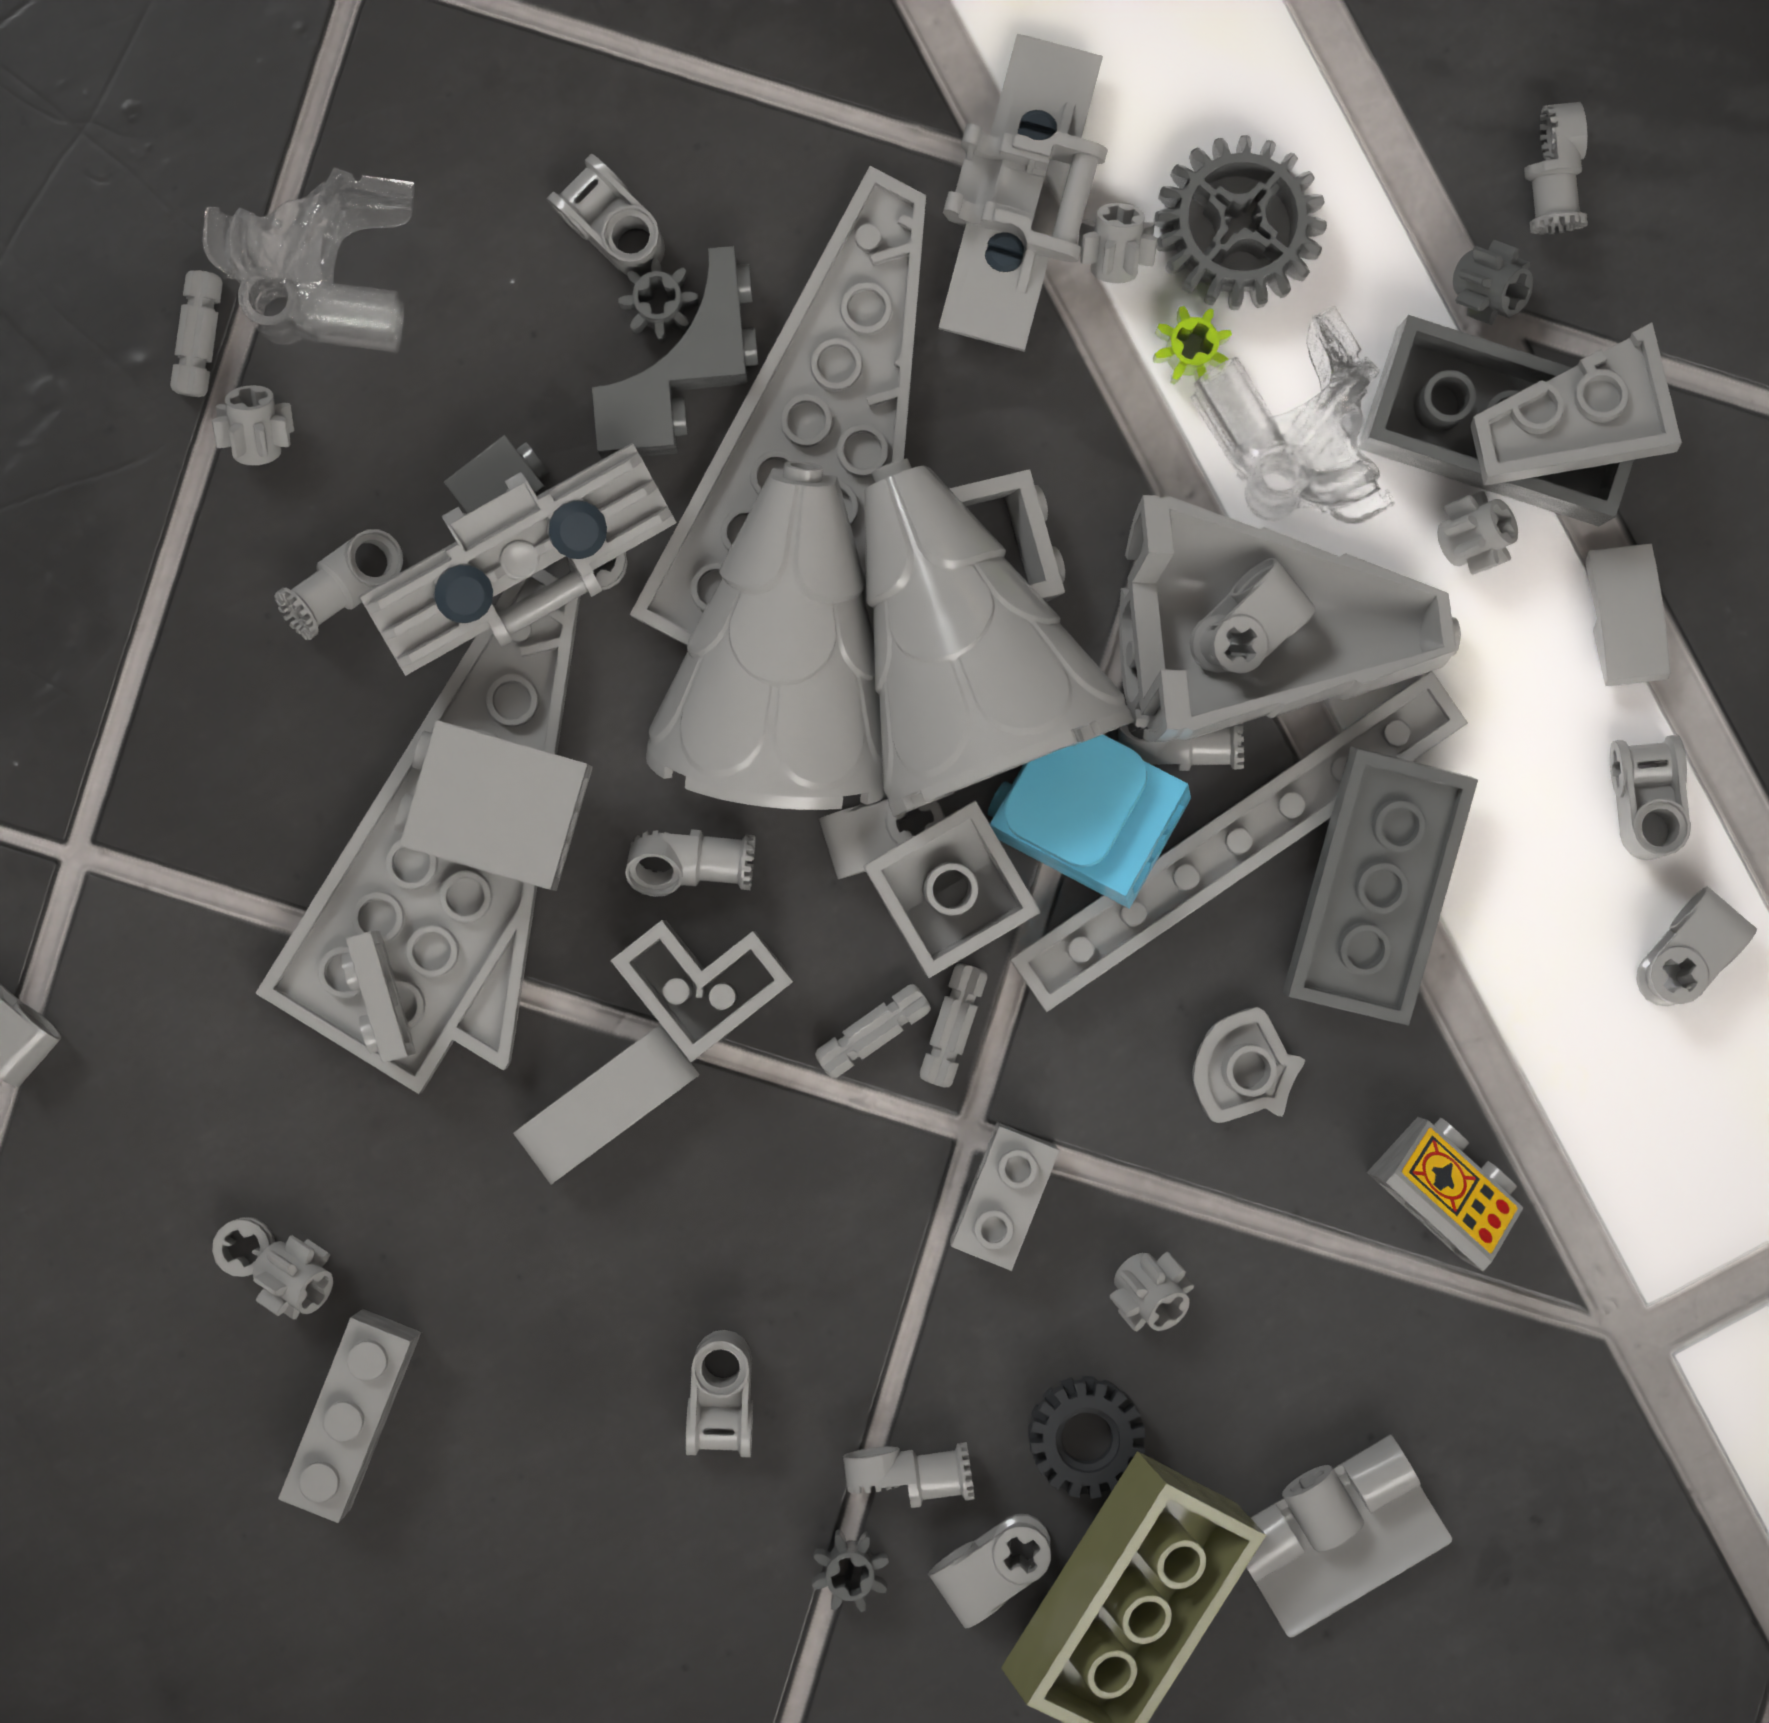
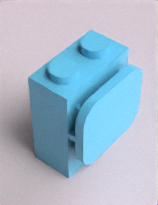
[988,734,1191,909]

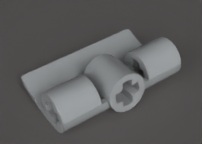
[1246,1434,1452,1637]

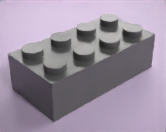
[1358,315,1634,527]

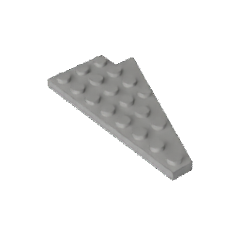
[630,166,926,646]
[256,569,581,1094]

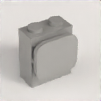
[394,720,593,891]

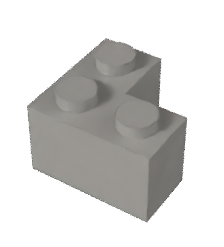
[610,920,795,1062]

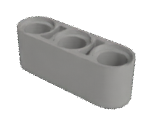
[513,1024,700,1185]

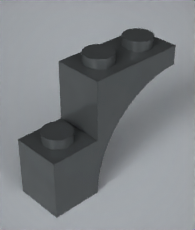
[592,246,758,459]

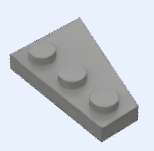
[1470,322,1682,486]

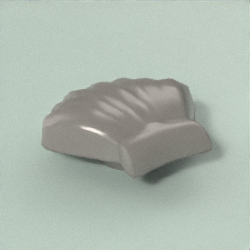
[1192,1007,1305,1123]

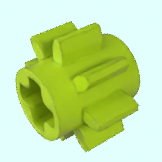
[1152,306,1232,387]

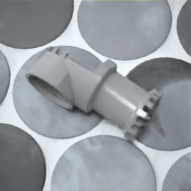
[1524,102,1588,235]
[274,529,403,640]
[1118,723,1244,771]
[625,829,756,897]
[843,1442,975,1508]

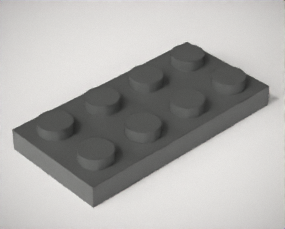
[1283,746,1478,1026]

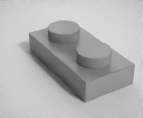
[341,931,416,1064]

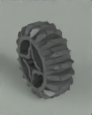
[1153,135,1327,310]

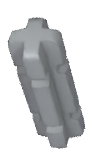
[170,270,223,397]
[920,963,987,1088]
[815,984,931,1078]

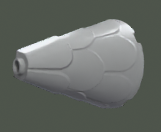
[864,459,1135,817]
[646,461,887,810]
[1119,495,1461,742]

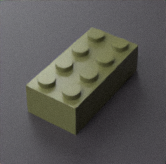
[1001,1451,1266,1723]

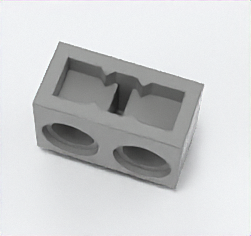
[950,1122,1060,1271]

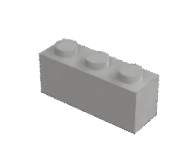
[278,1309,421,1523]

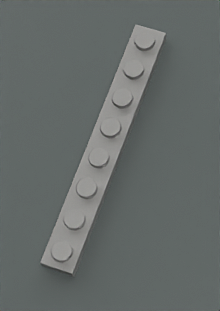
[1010,671,1468,1012]

